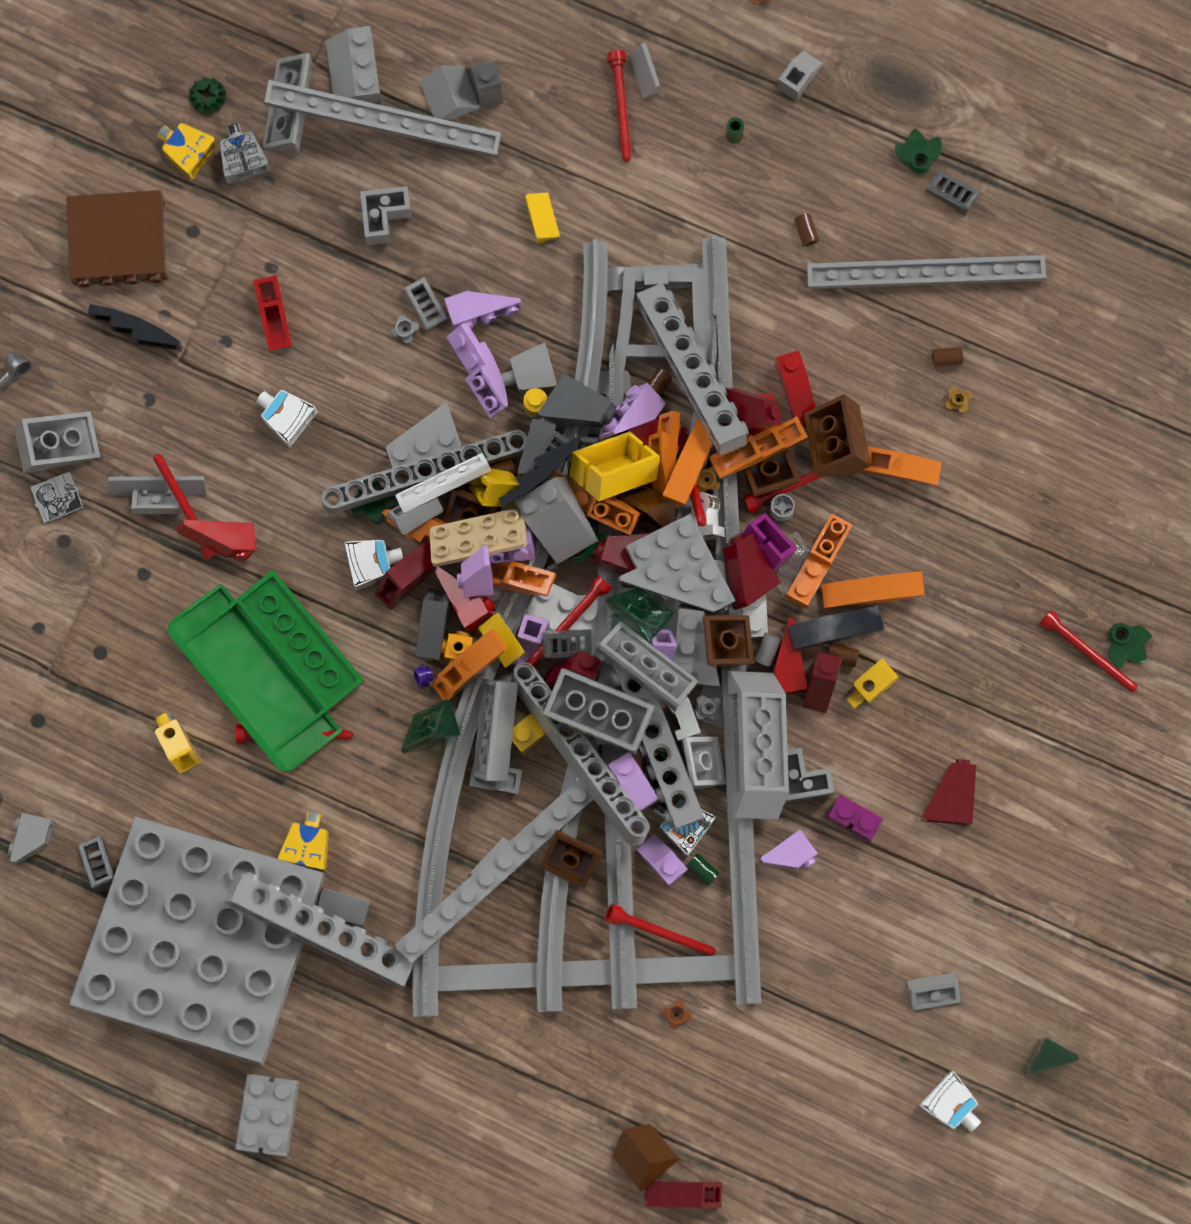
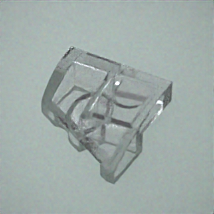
[775,531,810,596]

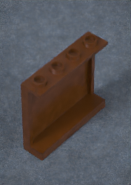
[66,190,168,288]

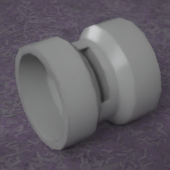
[769,494,795,522]

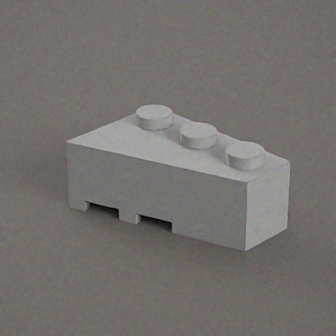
[386,402,462,468]
[673,605,720,686]

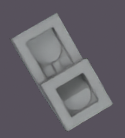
[468,762,522,794]

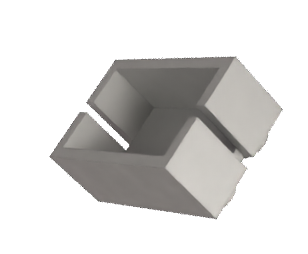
[236,1074,300,1156]

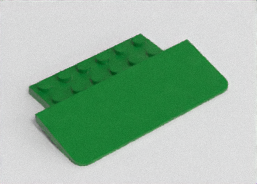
[168,570,365,772]

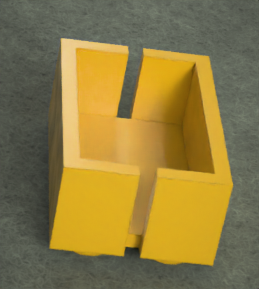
[569,431,660,501]

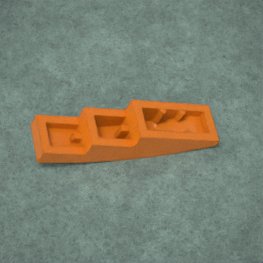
[709,416,808,479]
[662,417,721,507]
[491,561,556,597]
[821,571,925,609]

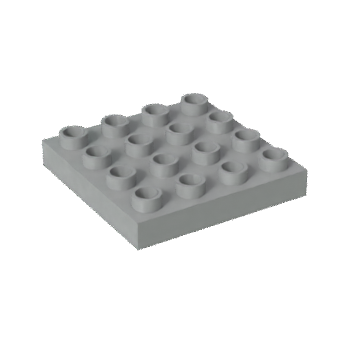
[69,817,325,1067]

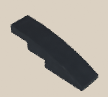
[88,304,183,351]
[499,437,582,507]
[787,606,884,651]

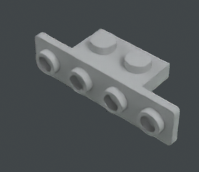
[108,476,207,514]

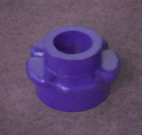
[413,664,433,687]

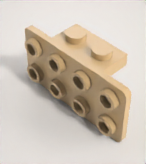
[430,508,527,567]

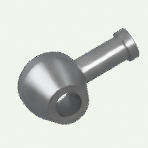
[0,351,32,393]

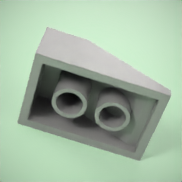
[14,411,100,473]
[515,476,598,564]

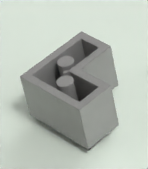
[360,186,412,246]
[784,748,834,804]

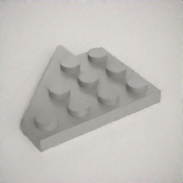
[618,514,735,613]

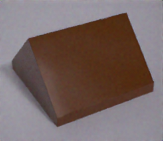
[743,449,801,497]
[615,485,675,529]
[444,488,500,523]
[703,615,754,669]
[540,830,602,889]
[612,1124,680,1192]

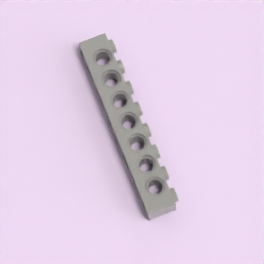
[636,283,749,456]
[604,658,704,830]
[223,872,414,987]

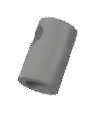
[754,632,782,666]

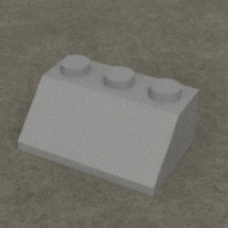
[326,26,381,103]

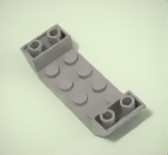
[728,671,789,820]

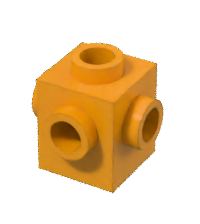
[441,631,474,664]

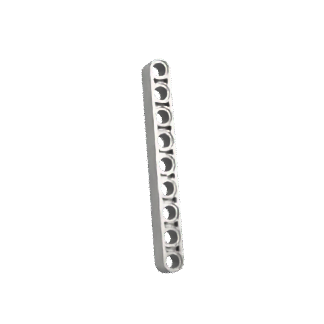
[322,430,527,514]
[511,662,649,846]

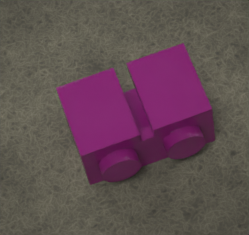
[742,513,797,571]
[826,795,883,843]

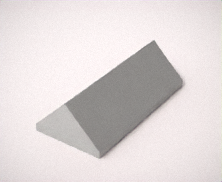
[262,53,313,155]
[597,621,698,711]
[473,679,518,781]

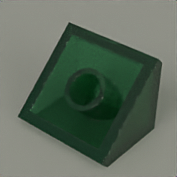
[606,588,674,642]
[401,699,461,753]
[1023,1037,1079,1074]

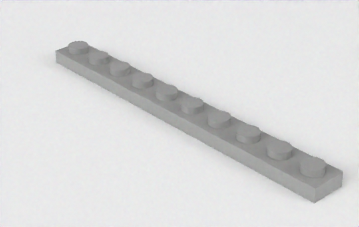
[264,80,501,158]
[807,255,1046,289]
[395,779,594,964]

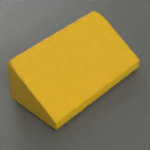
[525,193,560,244]
[478,613,526,668]

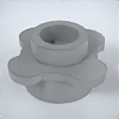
[391,316,419,343]
[696,696,721,721]

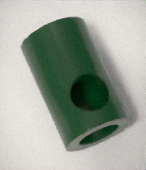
[726,117,744,144]
[686,853,720,886]

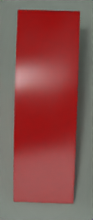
[253,275,292,351]

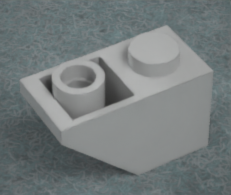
[777,51,823,101]
[8,813,55,864]

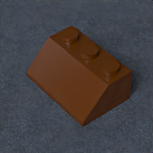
[804,394,871,476]

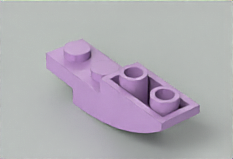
[447,323,508,419]

